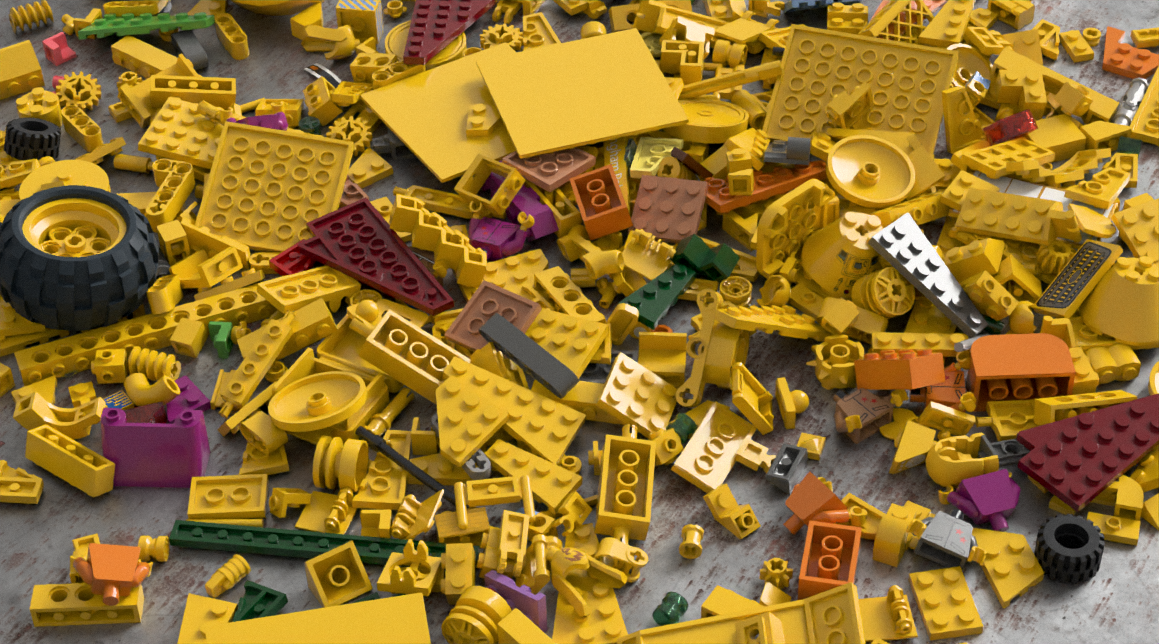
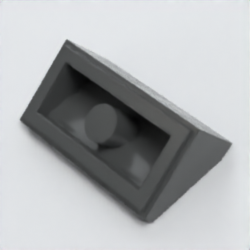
[765,443,808,494]

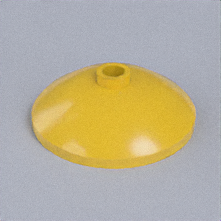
[947,44,993,87]

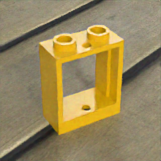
[454,153,526,216]

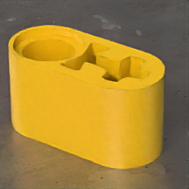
[239,411,288,455]

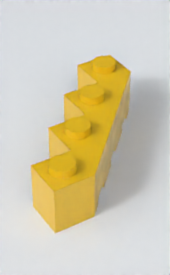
[390,194,487,288]

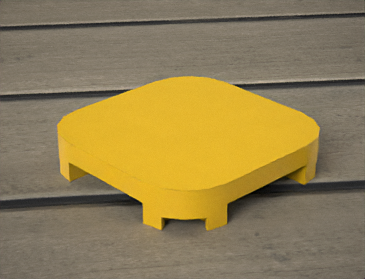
[756,179,835,279]

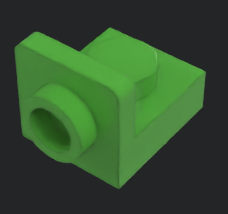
[208,321,234,359]

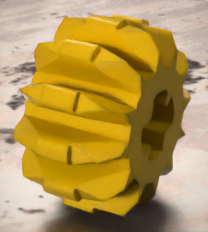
[1036,239,1076,275]

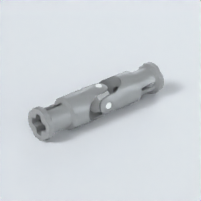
[1113,77,1149,126]

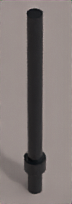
[355,426,469,508]

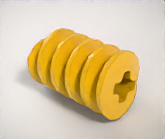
[9,0,54,33]
[657,157,698,181]
[127,346,181,381]

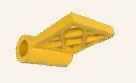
[731,89,773,130]

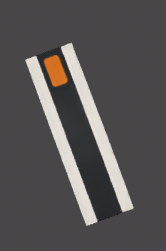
[303,63,341,89]

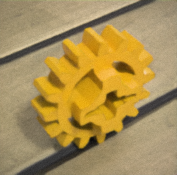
[480,24,524,52]
[56,71,101,112]
[326,116,373,157]

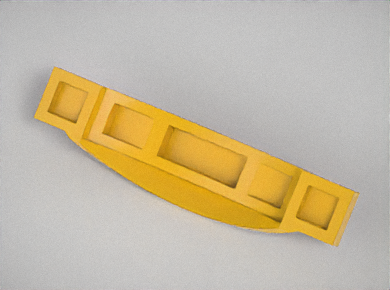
[1006,148,1111,188]

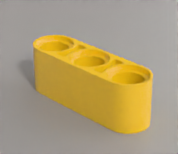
[214,13,249,60]
[372,59,426,90]
[61,105,104,153]
[146,274,184,315]
[816,297,888,344]

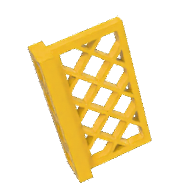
[857,0,934,45]

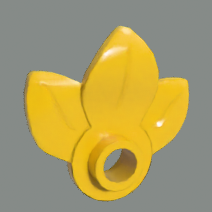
[879,408,930,448]

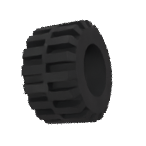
[4,118,61,161]
[1034,514,1105,584]

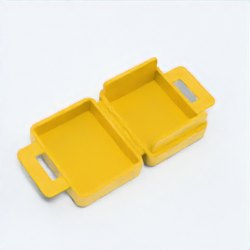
[271,299,429,444]

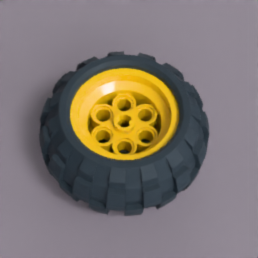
[0,185,159,331]

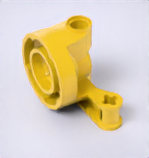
[676,289,750,408]

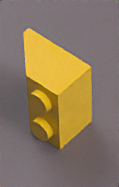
[944,238,1005,283]

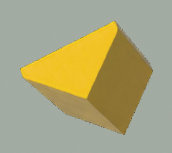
[304,540,373,608]

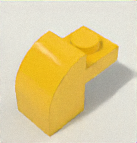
[1091,475,1144,521]
[872,503,917,567]

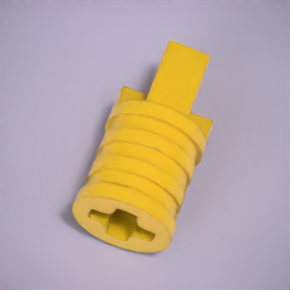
[205,554,251,599]

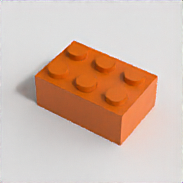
[569,164,633,241]
[854,349,945,390]
[797,520,862,600]

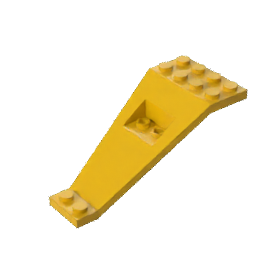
[617,582,865,644]

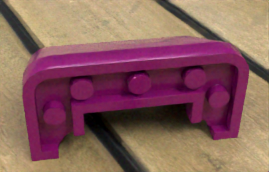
[101,408,211,488]

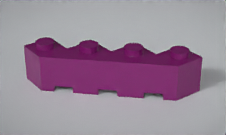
[482,160,559,242]

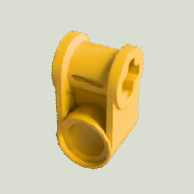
[595,537,648,583]

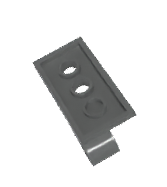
[764,137,812,165]

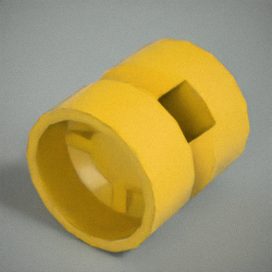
[712,39,748,68]

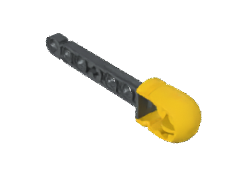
[925,432,1030,488]

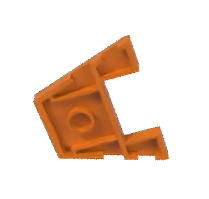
[1102,26,1159,79]

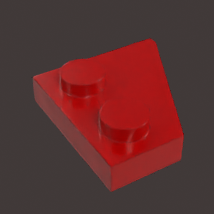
[269,239,316,276]

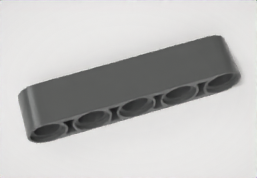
[478,313,579,399]

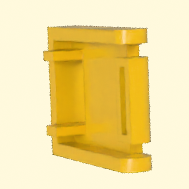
[731,362,774,435]

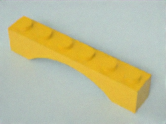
[989,48,1119,124]

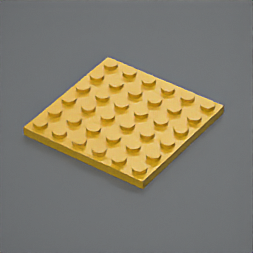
[194,121,355,252]

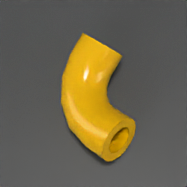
[123,373,180,410]

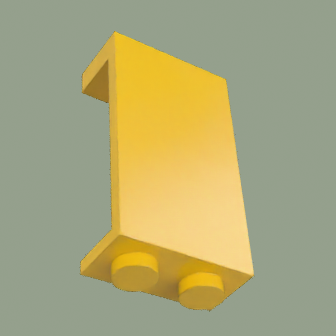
[117,53,202,128]

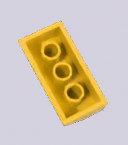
[0,40,45,100]

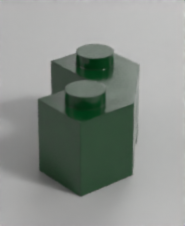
[670,234,740,282]

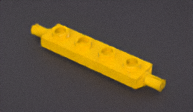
[393,185,506,219]
[218,310,296,419]

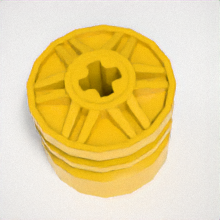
[851,267,915,320]
[313,436,369,493]
[441,586,512,644]

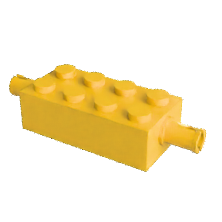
[349,309,471,405]
[594,424,656,545]

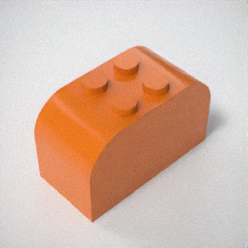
[966,333,1076,412]

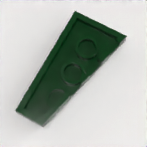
[618,263,696,330]

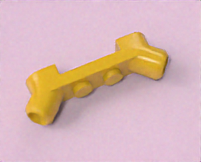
[557,225,625,280]

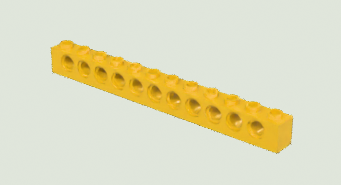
[14,275,288,386]

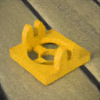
[377,539,442,596]

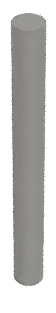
[954,333,990,352]

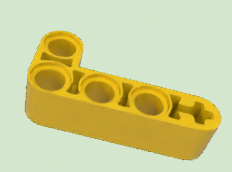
[146,159,196,233]

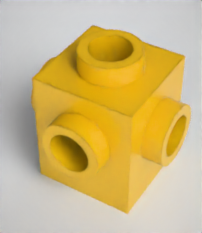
[91,349,128,384]
[648,428,684,466]

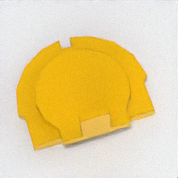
[1067,203,1117,238]
[470,342,518,379]

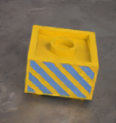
[336,0,384,45]

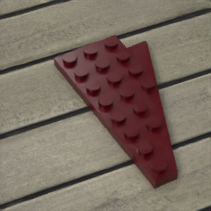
[403,0,496,65]
[297,197,454,316]
[1016,393,1159,513]

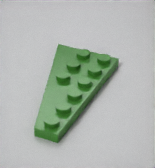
[78,12,215,40]

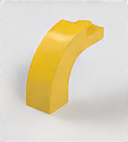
[13,391,106,440]

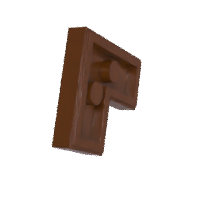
[671,147,714,179]

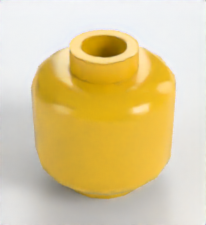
[580,21,607,39]

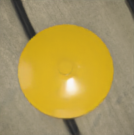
[825,135,915,208]
[268,371,367,432]

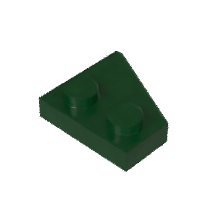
[232,580,288,622]

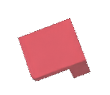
[42,32,76,66]

